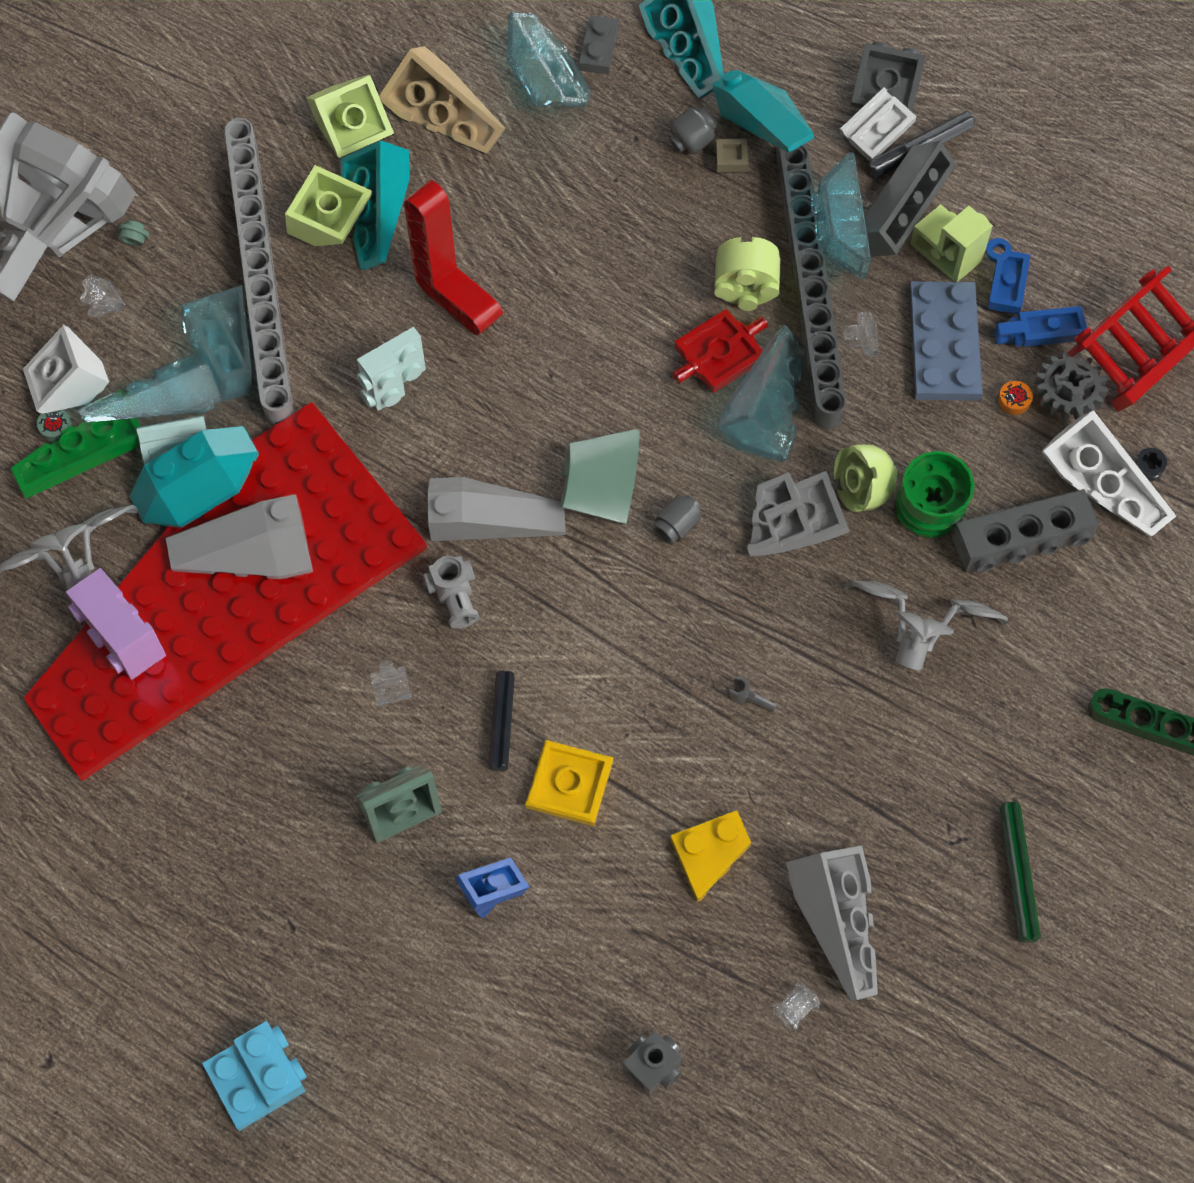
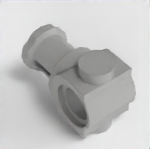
[423,556,480,629]

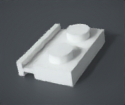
[840,87,916,161]

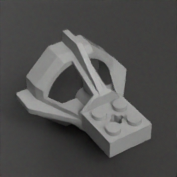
[0,112,136,301]

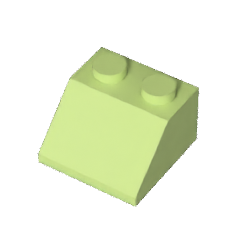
[285,165,372,246]

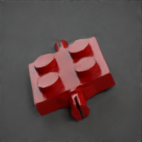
[672,308,768,394]

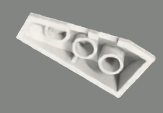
[1041,410,1176,537]

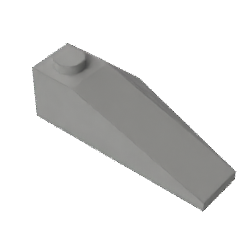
[428,477,566,541]
[166,494,313,579]

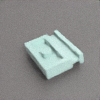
[136,415,206,465]

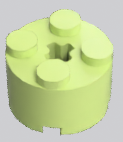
[714,237,780,311]

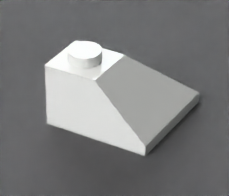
[23,325,109,414]

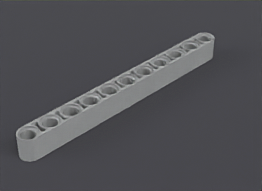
[225,118,294,426]

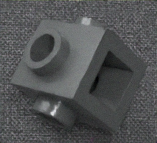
[622,1031,682,1097]

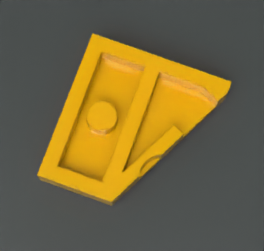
[670,810,751,902]

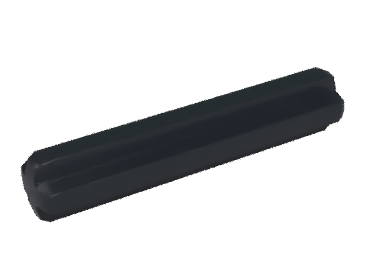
[489,670,515,772]

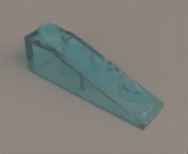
[717,325,804,462]
[78,354,222,422]

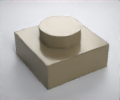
[716,139,749,172]

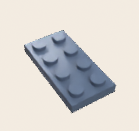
[909,281,983,401]

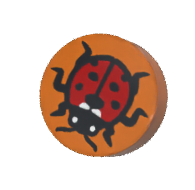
[998,381,1033,415]

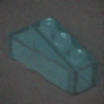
[181,285,252,403]

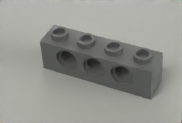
[952,489,1099,573]

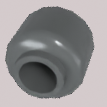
[669,108,716,154]

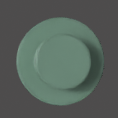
[117,220,149,247]

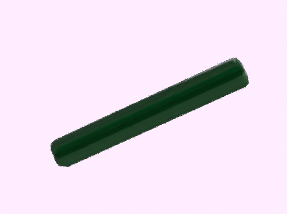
[1000,802,1041,943]

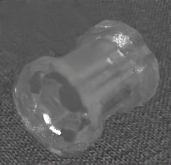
[771,981,821,1032]

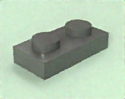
[579,15,619,75]

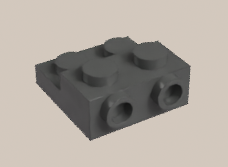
[851,41,926,112]

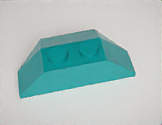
[130,426,259,528]

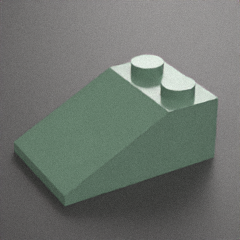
[356,765,442,843]

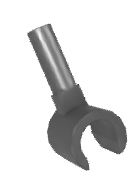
[729,676,776,712]

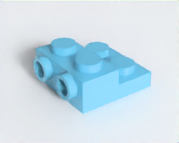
[202,1021,307,1131]

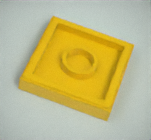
[525,740,613,827]

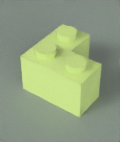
[910,204,993,282]

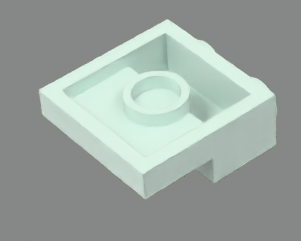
[357,327,426,411]

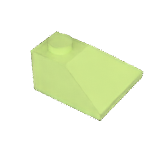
[306,75,394,158]

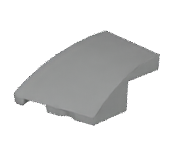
[747,471,850,557]

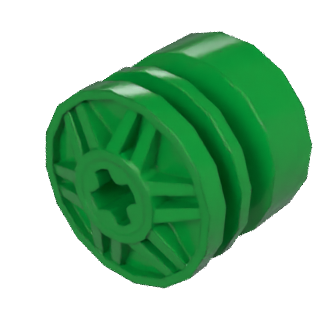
[894,451,975,538]

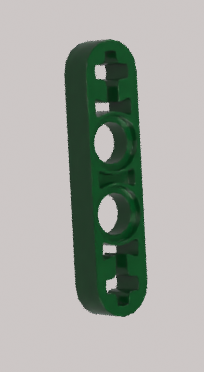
[1088,688,1194,756]

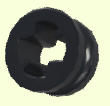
[1135,447,1167,482]

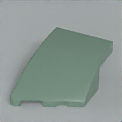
[560,429,640,524]

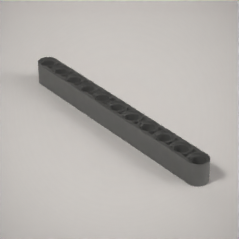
[775,143,846,430]

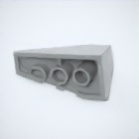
[786,846,878,1001]

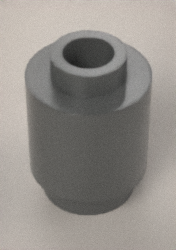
[652,495,702,545]

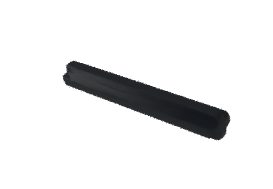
[867,111,975,178]

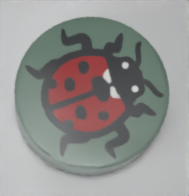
[37,409,72,442]

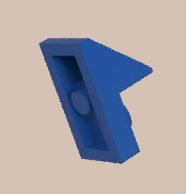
[455,857,529,919]

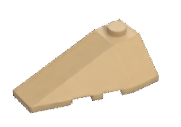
[379,46,505,153]

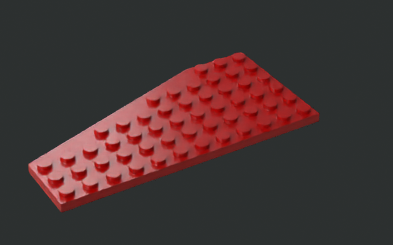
[24,402,427,781]

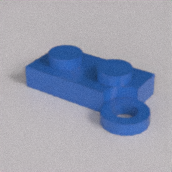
[985,238,1031,314]

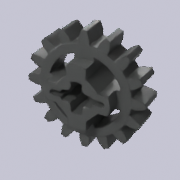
[1034,352,1108,421]

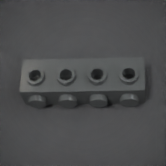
[852,141,956,257]

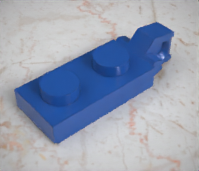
[994,306,1087,347]

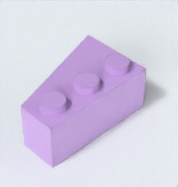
[66,568,166,680]

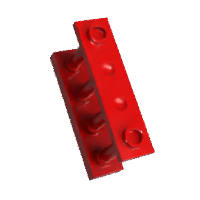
[1067,266,1194,412]

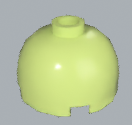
[834,445,897,512]

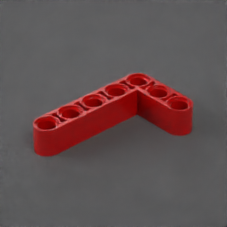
[404,180,503,336]

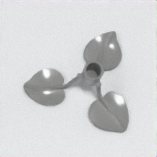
[0,505,138,590]
[846,580,1008,670]

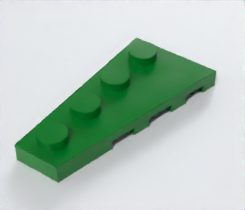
[11,389,141,499]

